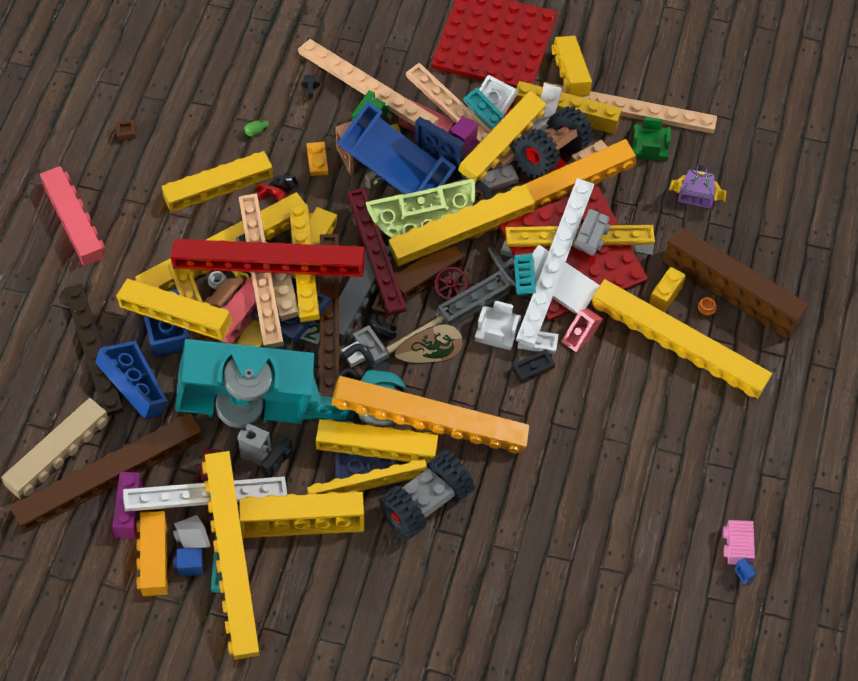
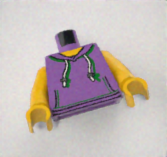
[669,165,726,209]

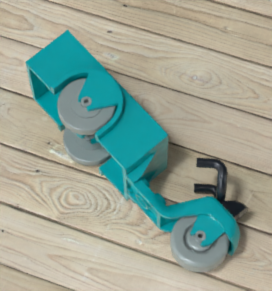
[175,339,407,428]

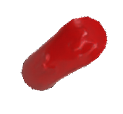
[256,184,287,202]

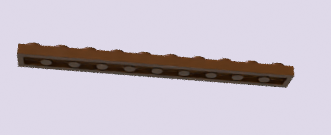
[319,234,339,397]

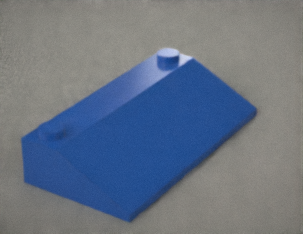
[337,101,456,194]

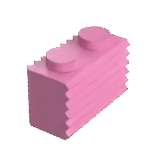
[723,520,755,565]

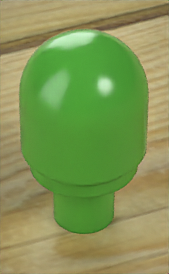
[244,121,269,137]

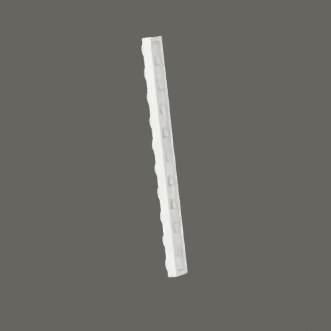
[516,178,594,347]

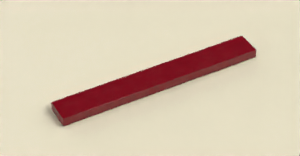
[347,188,407,316]

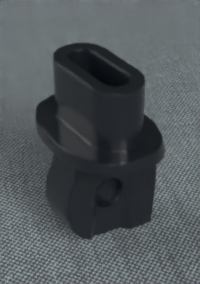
[301,74,320,98]
[269,173,299,191]

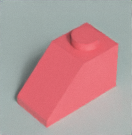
[561,308,603,352]

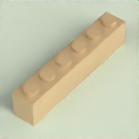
[1,398,109,499]

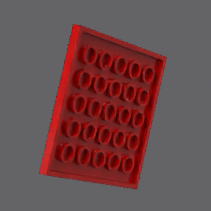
[431,0,558,89]
[498,185,648,322]

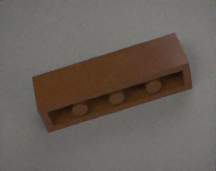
[395,244,464,302]

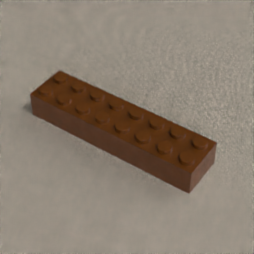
[663,226,809,339]

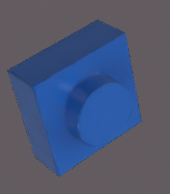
[734,558,756,586]

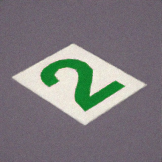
[300,322,320,344]

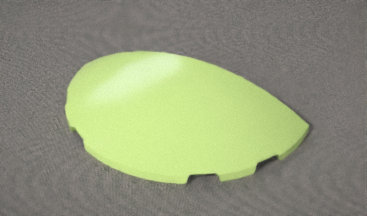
[365,179,475,238]

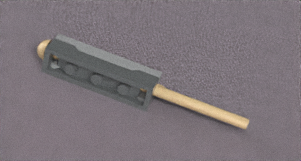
[386,270,513,354]

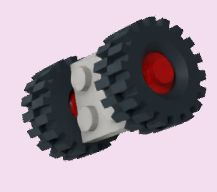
[379,450,475,539]

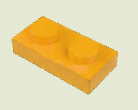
[306,142,328,176]

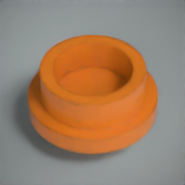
[698,297,717,316]

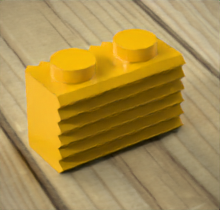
[649,267,685,313]

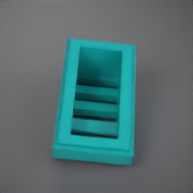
[514,254,536,295]

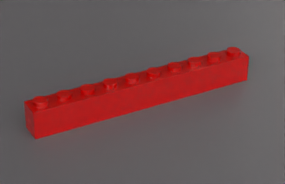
[170,239,366,277]

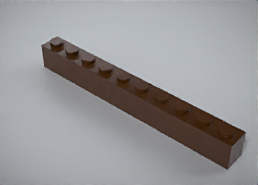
[10,413,203,534]

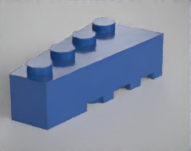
[95,341,167,419]

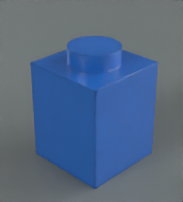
[173,548,204,576]

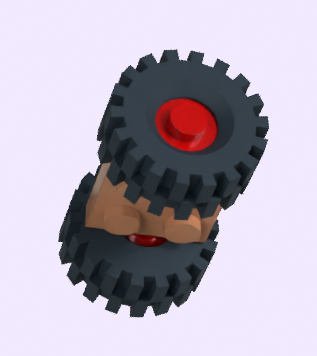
[512,106,593,178]

